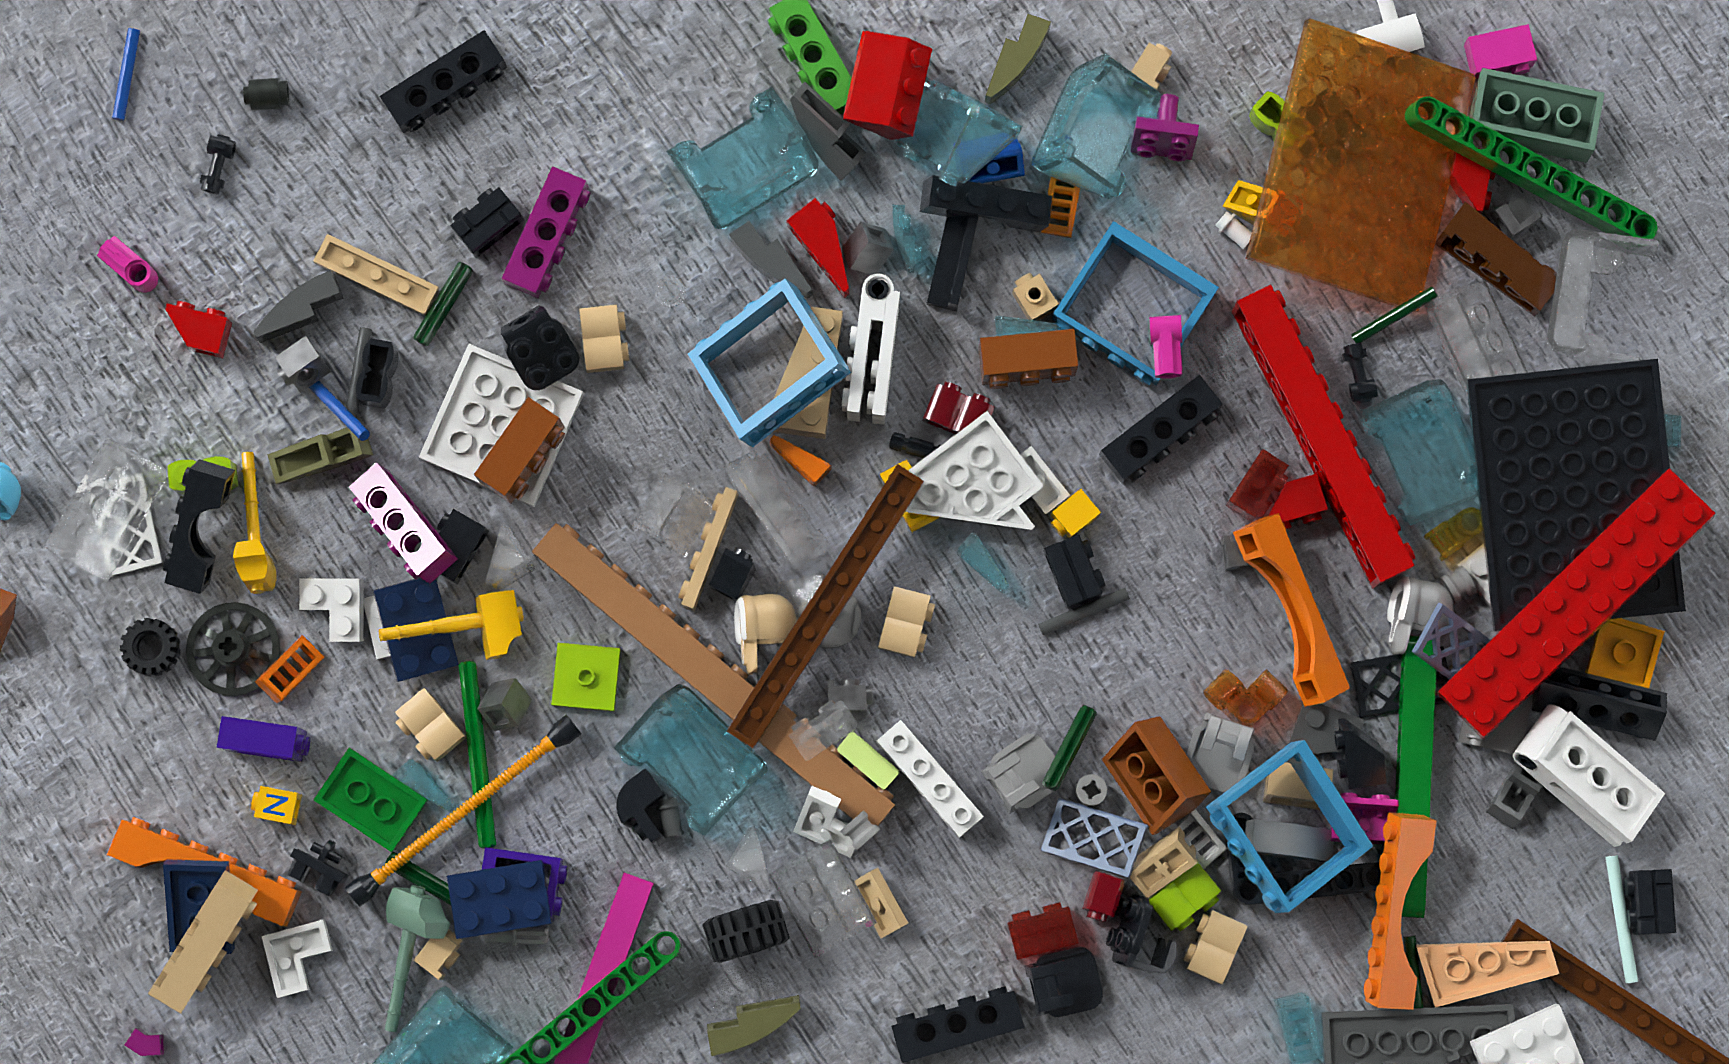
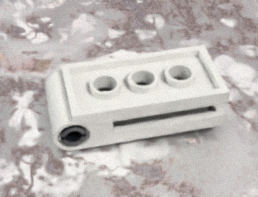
[842,274,900,425]
[1513,705,1665,847]

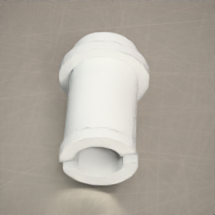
[1215,212,1256,249]

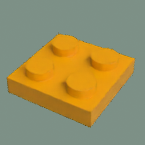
[1585,618,1665,688]

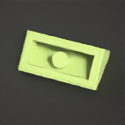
[837,732,900,789]

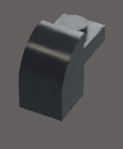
[616,768,665,843]

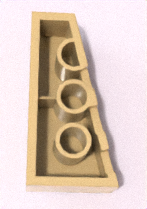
[774,307,843,439]
[148,870,258,1014]

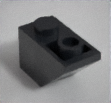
[709,547,756,602]
[1334,718,1387,789]

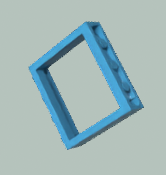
[1052,221,1219,386]
[687,279,851,447]
[1206,740,1373,913]

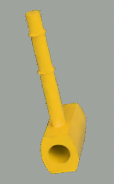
[233,452,277,594]
[378,590,524,660]

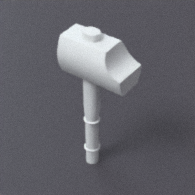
[1352,0,1425,63]

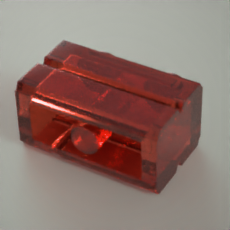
[1007,902,1079,960]

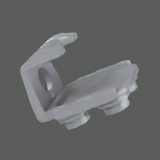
[1186,713,1255,793]
[981,734,1064,814]

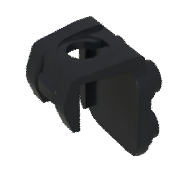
[501,305,580,390]
[1106,894,1176,974]
[1024,947,1103,1017]

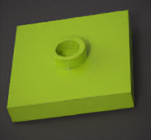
[551,642,621,712]

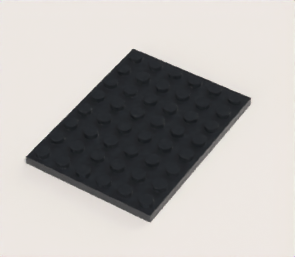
[1466,359,1686,631]

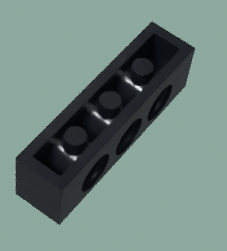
[380,30,507,133]
[1099,374,1223,484]
[1532,667,1667,741]
[891,986,1025,1063]

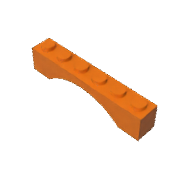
[1233,513,1350,707]
[1364,812,1437,1010]
[107,817,302,927]

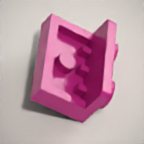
[1331,793,1398,845]

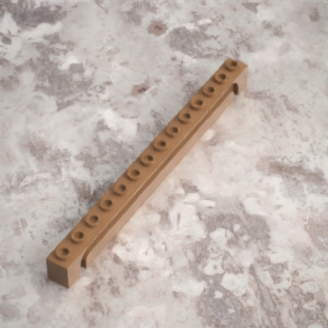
[532,523,895,826]

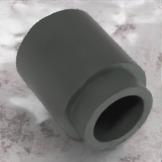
[243,78,290,111]

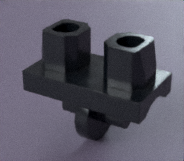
[288,840,349,896]

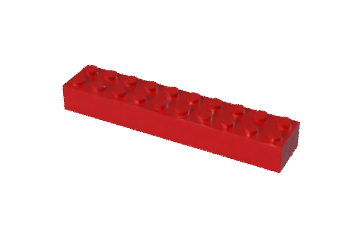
[1231,284,1416,589]
[1438,468,1716,740]

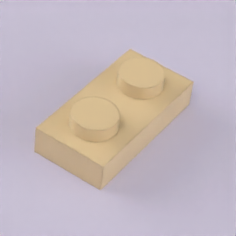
[851,868,908,939]

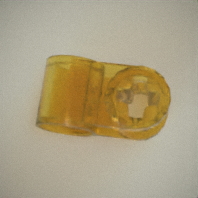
[1423,507,1482,561]

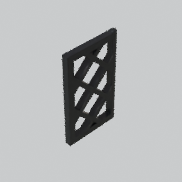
[1350,646,1449,718]

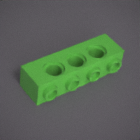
[767,0,852,115]

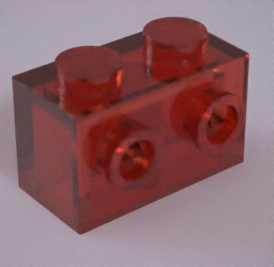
[1225,449,1289,522]

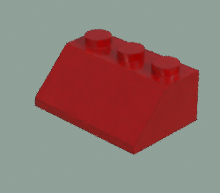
[843,31,932,140]

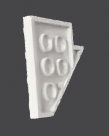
[906,411,1044,530]
[1470,1004,1584,1064]

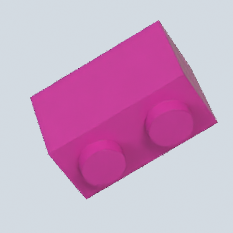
[1464,24,1537,80]

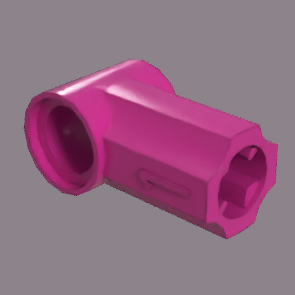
[97,236,158,293]
[1149,315,1183,379]

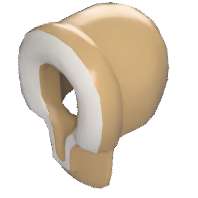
[734,594,797,675]

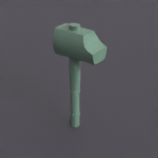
[385,885,450,1032]

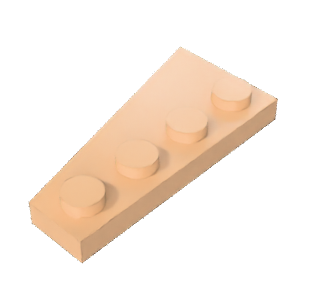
[1416,941,1559,1008]

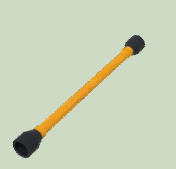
[345,714,581,907]

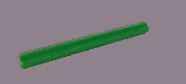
[459,661,496,848]

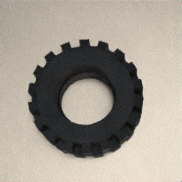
[702,900,790,963]

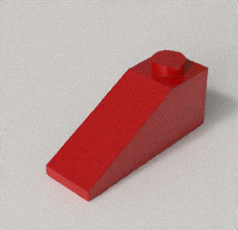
[786,198,849,298]

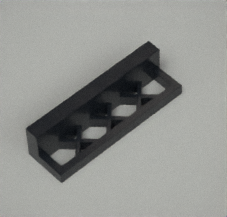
[927,216,979,312]

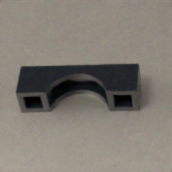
[920,175,1052,232]
[163,459,235,594]

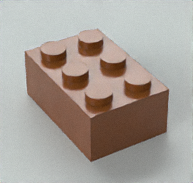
[979,329,1078,389]
[474,397,565,504]

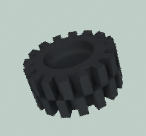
[120,618,181,676]

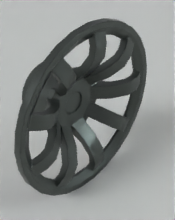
[186,602,280,696]

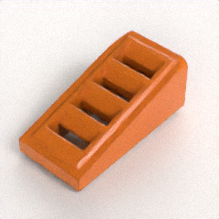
[1041,169,1083,238]
[770,435,832,486]
[255,635,324,703]

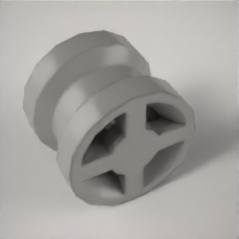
[1439,566,1477,605]
[1075,774,1107,807]
[840,810,881,850]

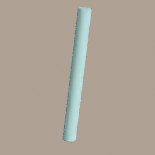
[1605,855,1638,983]

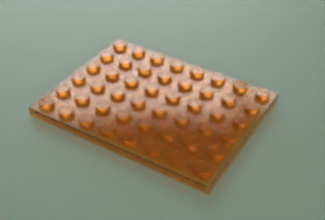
[1245,18,1476,312]

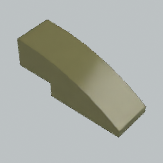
[985,14,1051,105]
[267,426,373,484]
[707,995,801,1056]

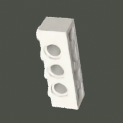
[877,720,984,838]

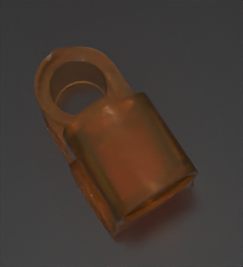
[1203,669,1289,727]

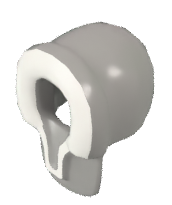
[1387,576,1454,655]

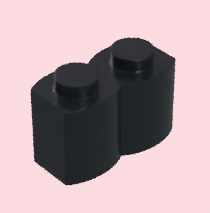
[356,338,399,409]

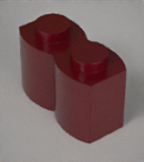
[922,381,995,434]
[1082,871,1126,922]

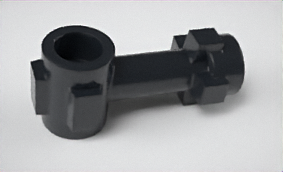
[200,134,236,194]
[1342,343,1378,404]

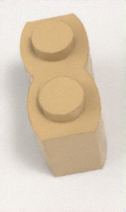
[579,305,630,373]
[878,586,935,658]
[395,688,467,762]
[1183,910,1247,984]

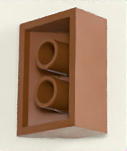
[1102,716,1211,835]

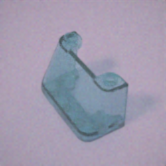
[1031,53,1162,199]
[894,76,1023,187]
[666,87,819,229]
[1361,379,1480,526]
[614,684,768,836]
[372,986,513,1064]

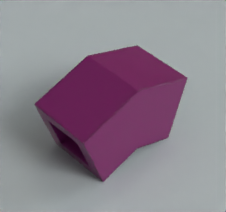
[125,1028,164,1056]

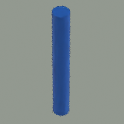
[112,28,140,121]
[309,381,370,441]

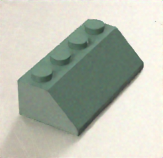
[1469,68,1604,163]

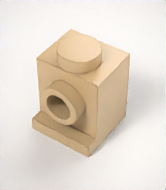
[1128,42,1172,96]
[1012,273,1059,325]
[414,929,463,980]

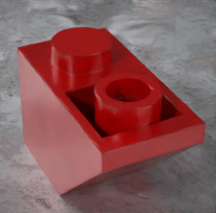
[1447,148,1496,214]
[165,301,232,359]
[1267,473,1328,530]

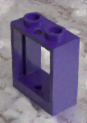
[216,716,310,762]
[482,847,567,922]

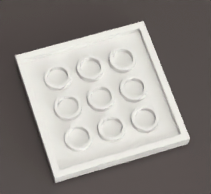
[419,344,584,507]

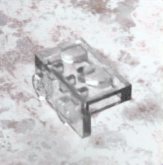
[788,700,858,761]

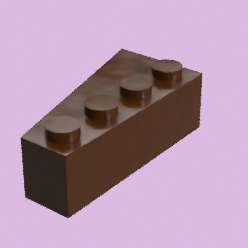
[1434,201,1562,317]

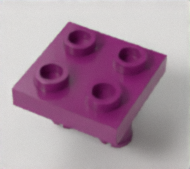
[1130,94,1199,162]

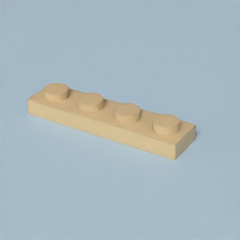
[313,234,439,316]
[678,487,739,612]

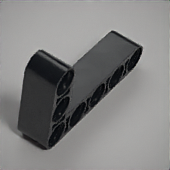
[1225,813,1381,905]

